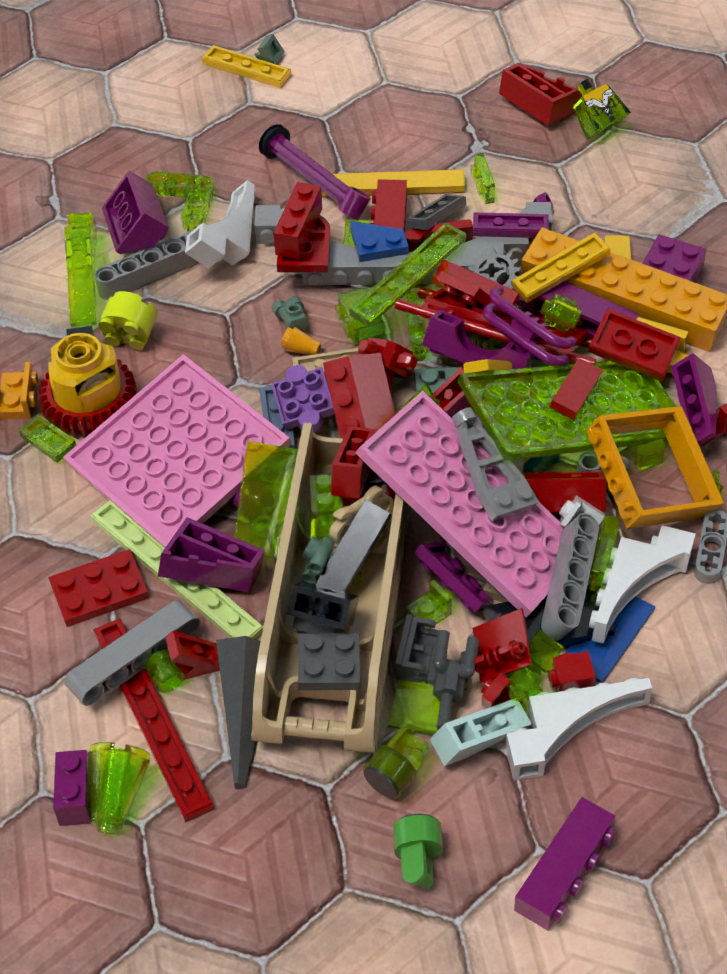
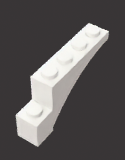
[185,180,255,269]
[589,525,696,644]
[506,678,652,781]

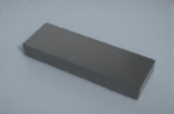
[406,194,467,230]

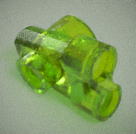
[508,667,543,702]

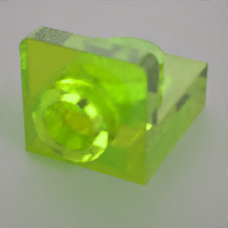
[406,580,453,628]

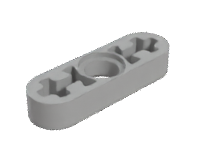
[694,510,727,584]

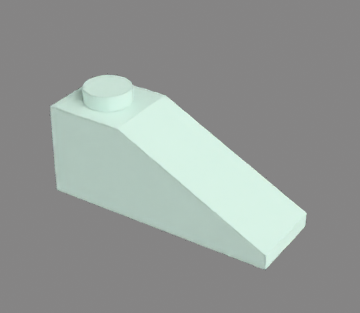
[430,698,532,766]

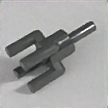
[427,630,479,730]

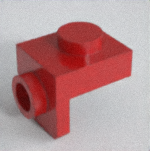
[481,673,523,709]

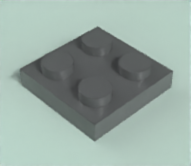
[298,633,360,690]

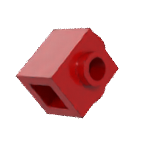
[548,651,596,692]

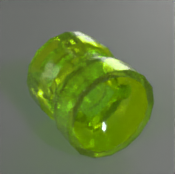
[145,650,185,693]

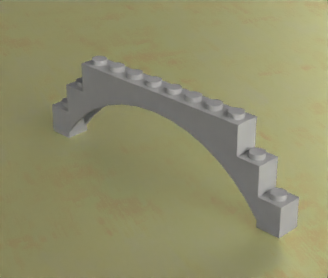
[254,202,552,286]

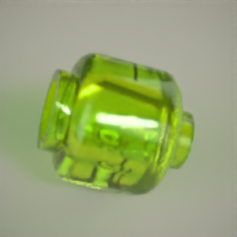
[540,293,581,332]

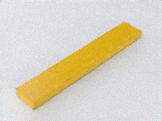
[321,169,465,197]

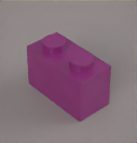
[53,750,92,826]

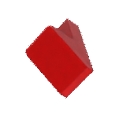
[165,630,220,680]

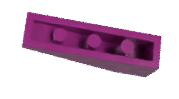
[671,353,716,445]

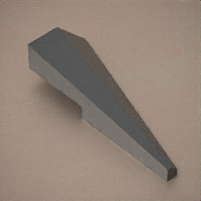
[216,636,261,790]

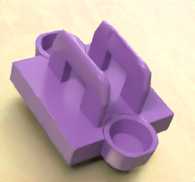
[271,365,335,432]

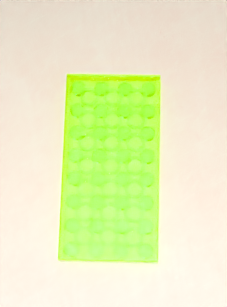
[457,361,676,460]

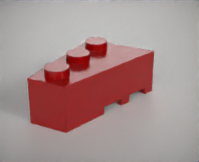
[499,63,584,126]

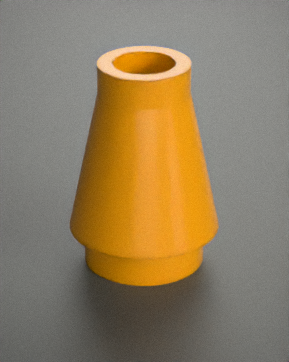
[281,327,321,355]

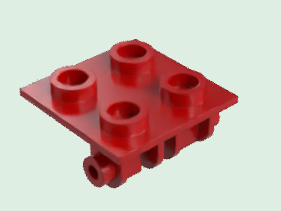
[472,608,532,684]

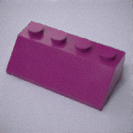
[102,171,169,254]

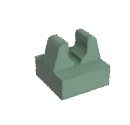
[254,34,285,64]

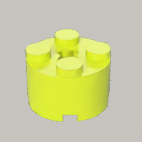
[98,291,158,350]

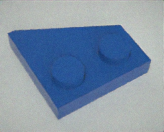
[349,221,409,262]

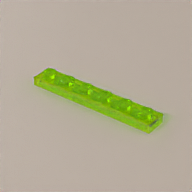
[349,222,466,327]

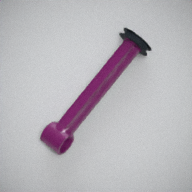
[259,124,371,220]

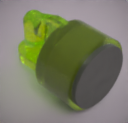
[363,727,430,798]

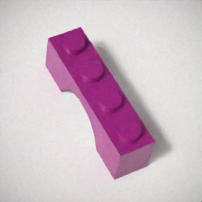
[422,309,534,386]

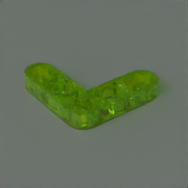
[146,171,215,231]

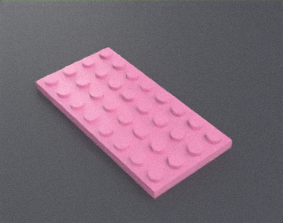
[355,391,565,617]

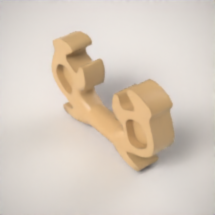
[329,485,394,548]

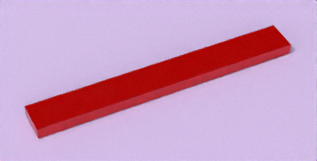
[93,618,214,823]

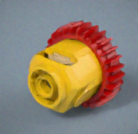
[39,333,137,438]

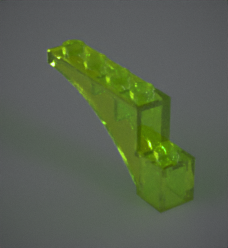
[64,212,98,327]

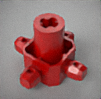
[357,337,418,389]

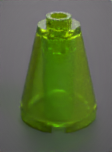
[88,742,150,834]

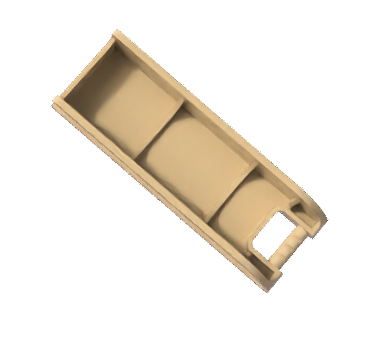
[251,422,411,753]

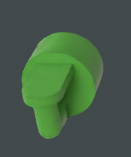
[393,814,443,889]

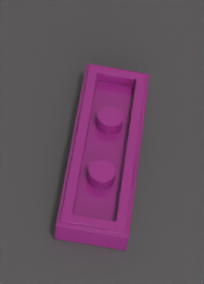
[473,212,549,238]

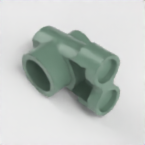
[272,296,308,332]
[301,536,334,584]

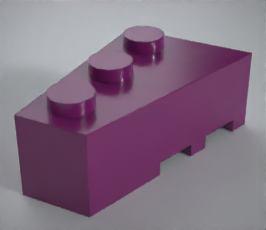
[157,517,265,592]

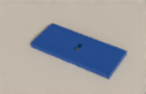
[565,596,655,683]

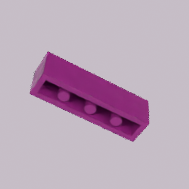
[528,281,639,338]
[514,797,617,931]

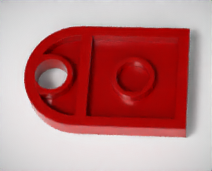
[277,215,331,273]

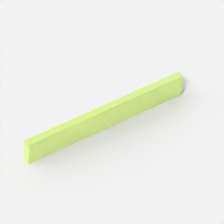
[90,501,263,639]

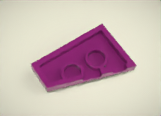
[414,541,494,612]

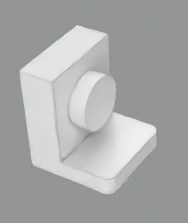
[559,495,605,527]

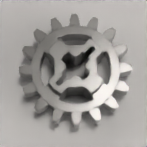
[468,248,524,291]

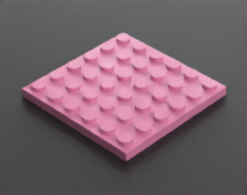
[63,354,292,549]

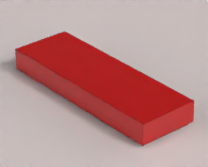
[549,358,603,420]

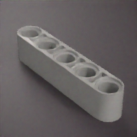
[94,230,199,300]
[541,513,599,641]
[65,600,201,706]

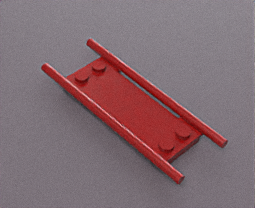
[394,287,596,366]

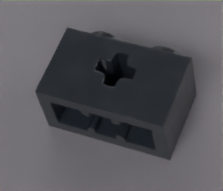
[287,581,359,630]

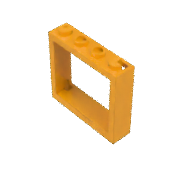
[586,406,724,529]

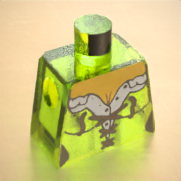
[574,79,631,140]

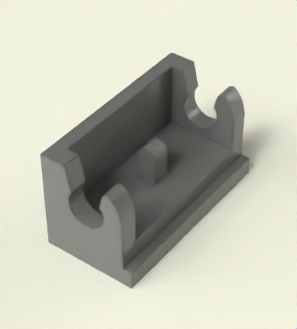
[395,614,439,684]

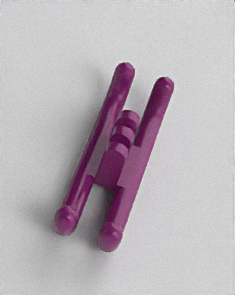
[483,285,576,366]

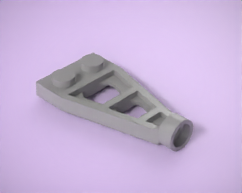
[452,407,539,521]

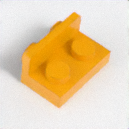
[0,362,39,419]

